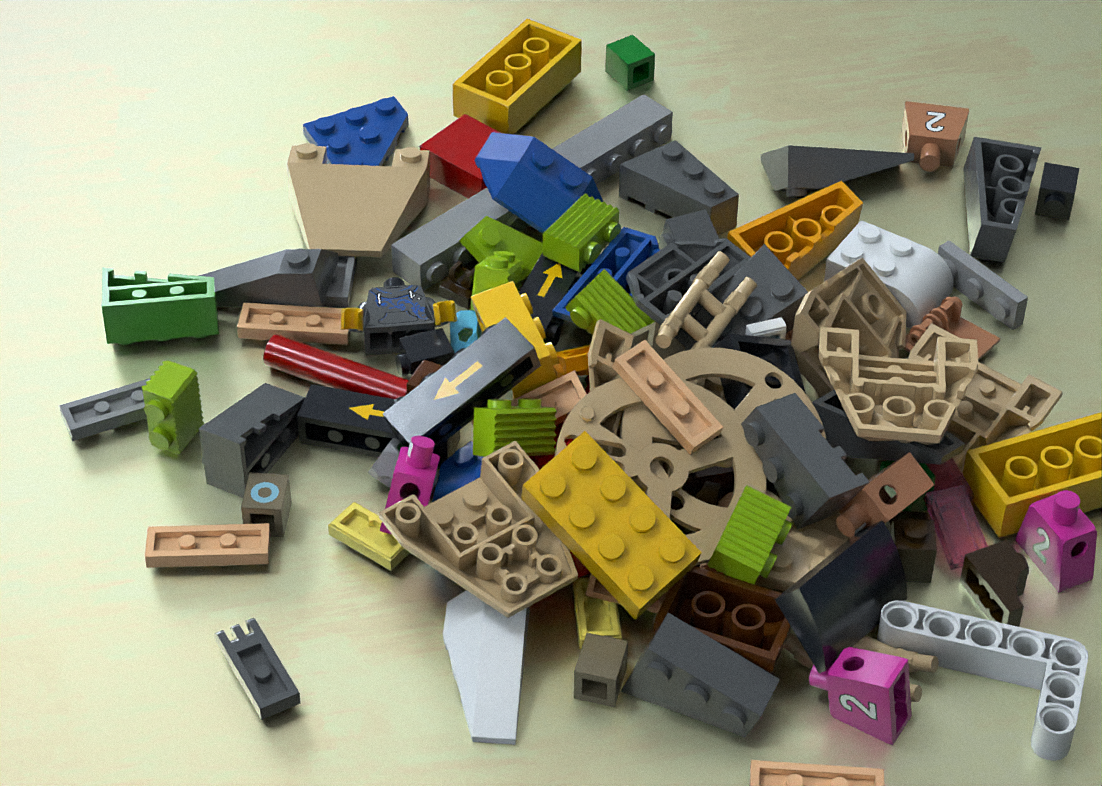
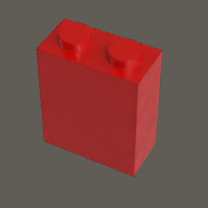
[419,114,501,199]

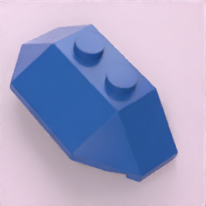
[474,132,603,234]
[552,227,660,323]

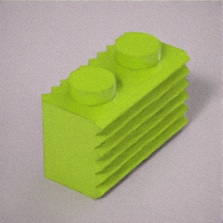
[543,194,621,272]
[470,251,524,310]
[566,269,655,336]
[141,360,204,454]
[473,398,557,457]
[707,485,793,584]

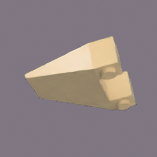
[287,143,430,257]

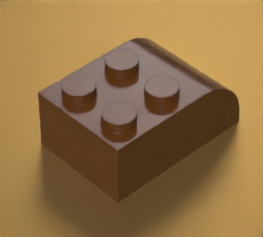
[653,566,792,674]

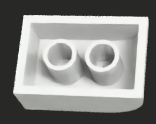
[824,220,953,329]

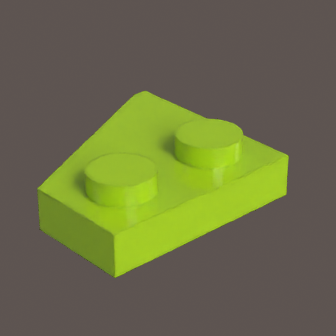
[459,216,543,282]

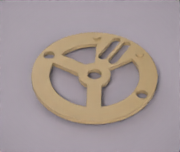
[620,347,826,532]
[555,378,766,566]

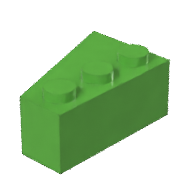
[101,267,219,345]

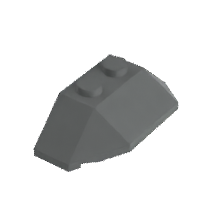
[626,238,751,334]

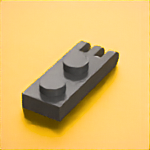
[215,618,301,720]

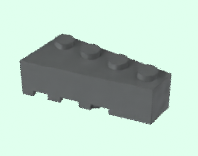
[963,137,1042,262]
[674,244,808,351]

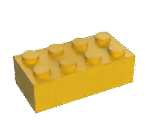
[452,19,582,134]
[961,412,1102,538]
[521,431,702,620]

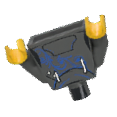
[341,277,457,356]

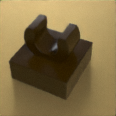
[439,261,475,310]

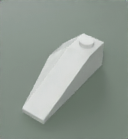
[443,590,530,745]

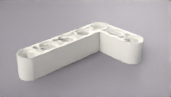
[877,600,1088,761]

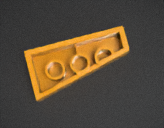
[727,180,863,280]

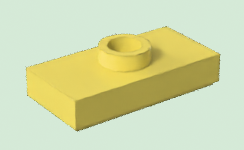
[328,502,410,571]
[572,577,622,649]

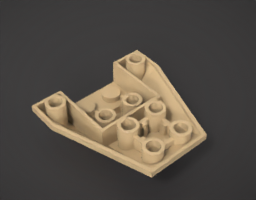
[379,441,578,618]

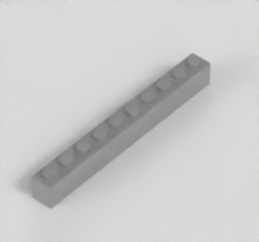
[391,94,673,291]

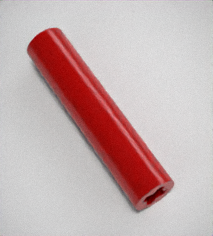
[263,334,409,399]

